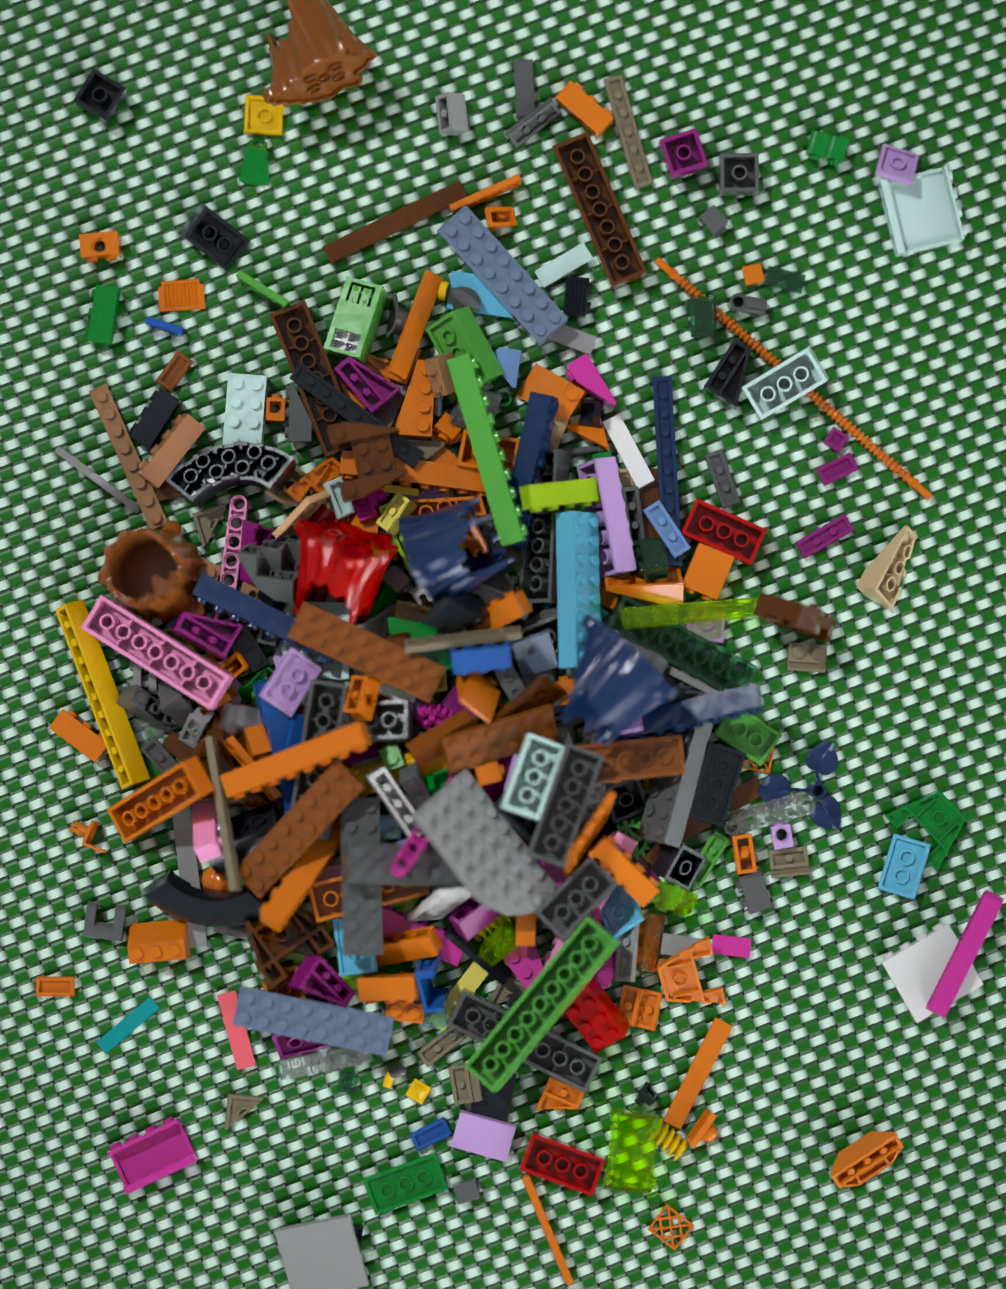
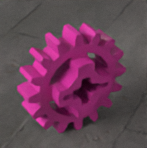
[415,703,454,732]

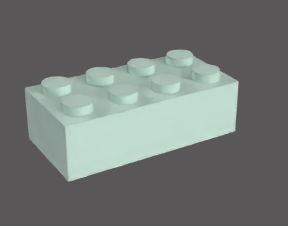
[742,346,829,420]
[223,373,268,445]
[499,733,565,822]

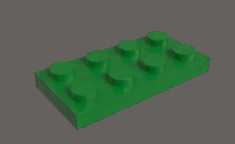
[363,1151,448,1215]

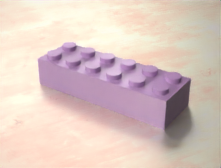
[577,457,637,579]

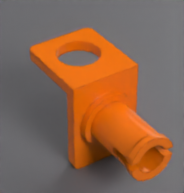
[69,820,107,853]

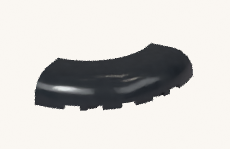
[165,441,297,508]
[142,869,271,927]

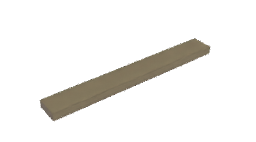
[205,736,242,892]

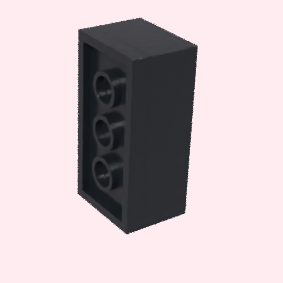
[688,742,746,828]
[209,802,282,874]

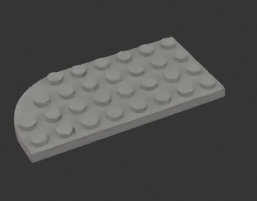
[411,768,558,916]

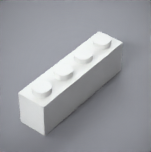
[364,764,422,838]

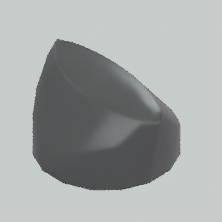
[450,286,481,313]

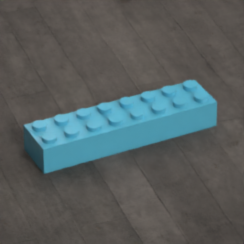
[556,511,601,669]

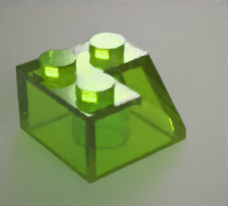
[652,880,698,918]

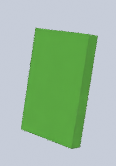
[236,270,291,309]
[713,713,782,767]

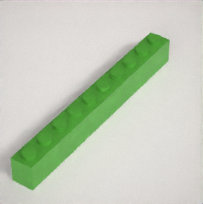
[447,353,528,547]

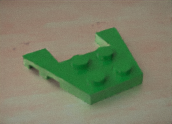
[387,617,452,693]
[885,790,966,871]

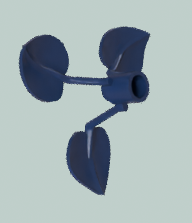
[758,741,841,830]

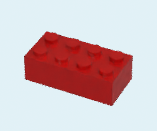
[681,498,767,566]
[564,976,630,1053]
[519,1130,606,1196]

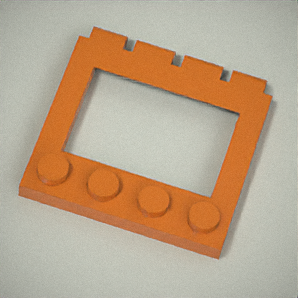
[562,790,617,879]

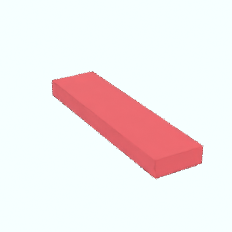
[217,990,256,1070]

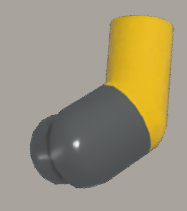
[382,1064,407,1089]

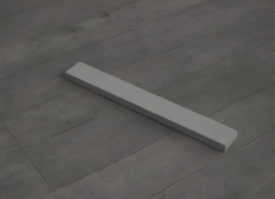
[172,805,208,948]

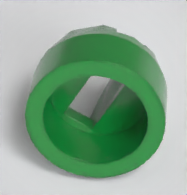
[499,392,512,408]

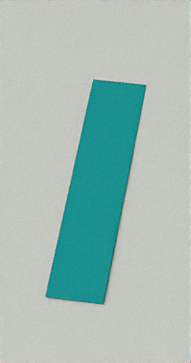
[96,997,160,1054]

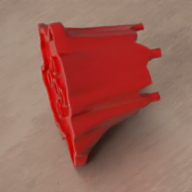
[293,519,399,624]

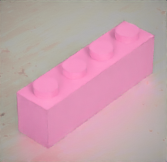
[192,802,223,863]

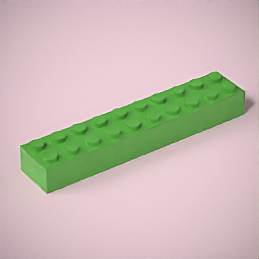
[464,916,621,1092]

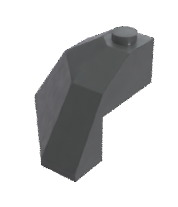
[237,535,300,604]

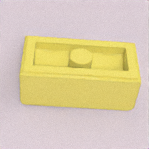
[376,492,417,536]

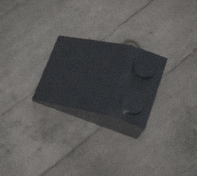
[178,203,250,271]
[419,594,490,634]

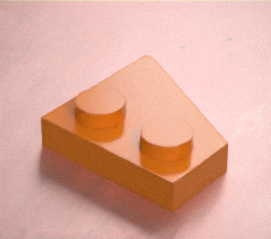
[535,1076,585,1111]

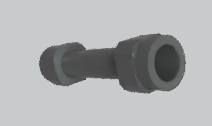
[561,445,608,458]

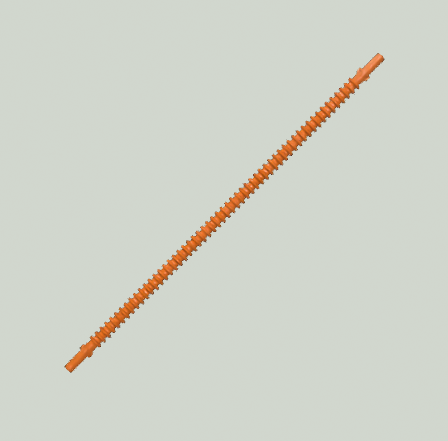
[654,257,933,500]

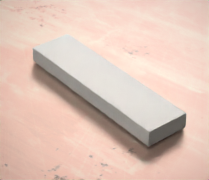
[602,414,655,489]

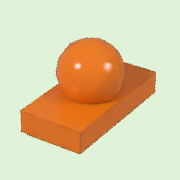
[685,1108,718,1148]

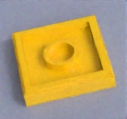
[244,95,284,136]

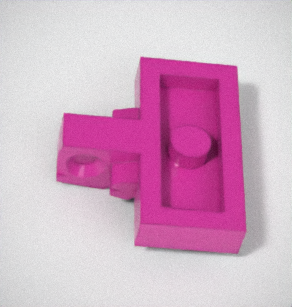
[352,490,387,524]

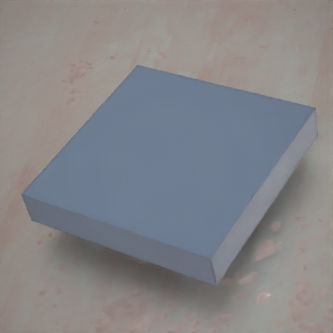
[511,630,559,677]

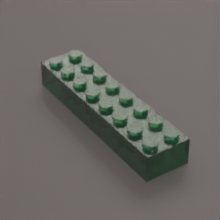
[605,595,758,692]

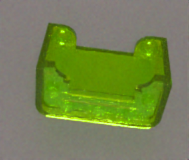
[604,1108,662,1194]

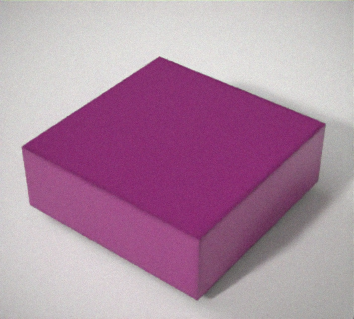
[822,427,849,453]

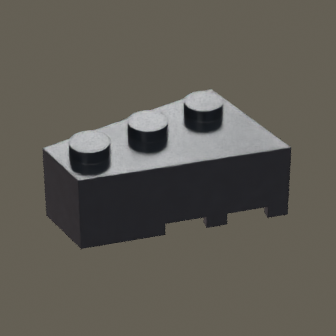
[704,339,751,410]

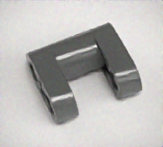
[83,901,127,942]

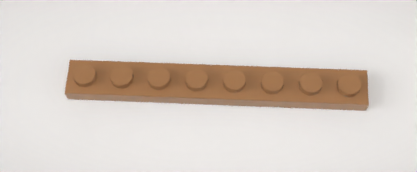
[89,384,168,530]

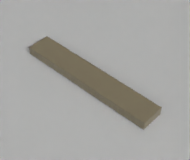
[603,74,653,190]
[404,625,522,653]

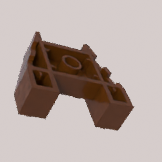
[327,422,409,503]
[753,593,836,643]
[244,909,335,991]

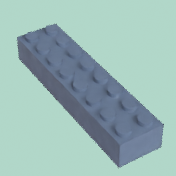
[437,205,568,347]
[233,986,395,1056]

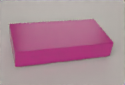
[712,934,751,958]

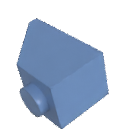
[494,347,521,391]

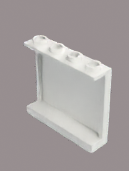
[880,922,984,1023]

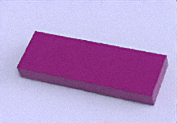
[795,514,854,559]

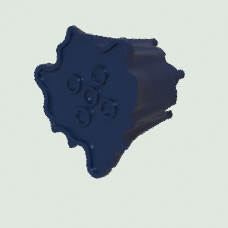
[399,496,515,605]
[560,614,677,747]

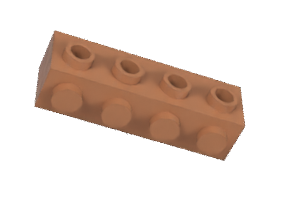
[137,414,205,488]

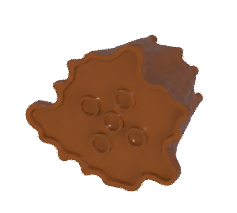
[262,0,378,107]
[98,520,207,626]

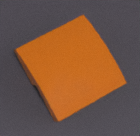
[618,984,664,1031]

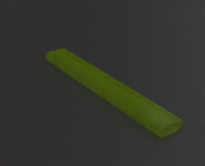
[620,597,759,629]

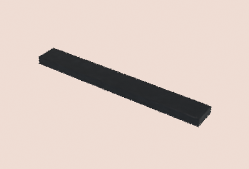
[289,363,425,468]

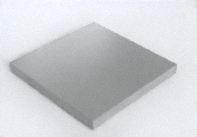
[274,1214,369,1289]

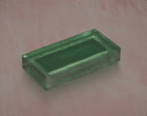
[764,266,806,294]

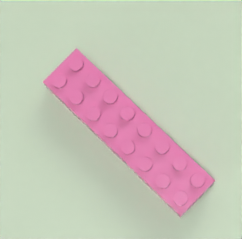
[81,595,235,710]

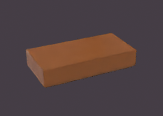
[156,350,194,393]

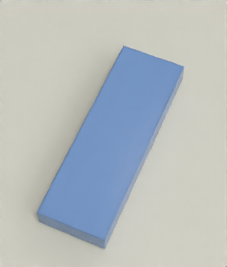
[643,500,691,559]

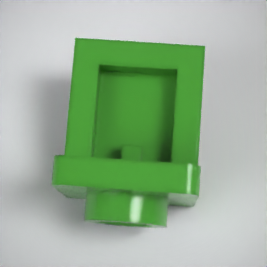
[379,743,406,773]

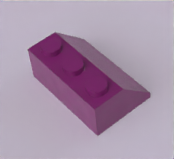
[271,1033,332,1060]

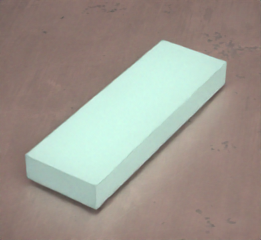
[534,242,593,288]

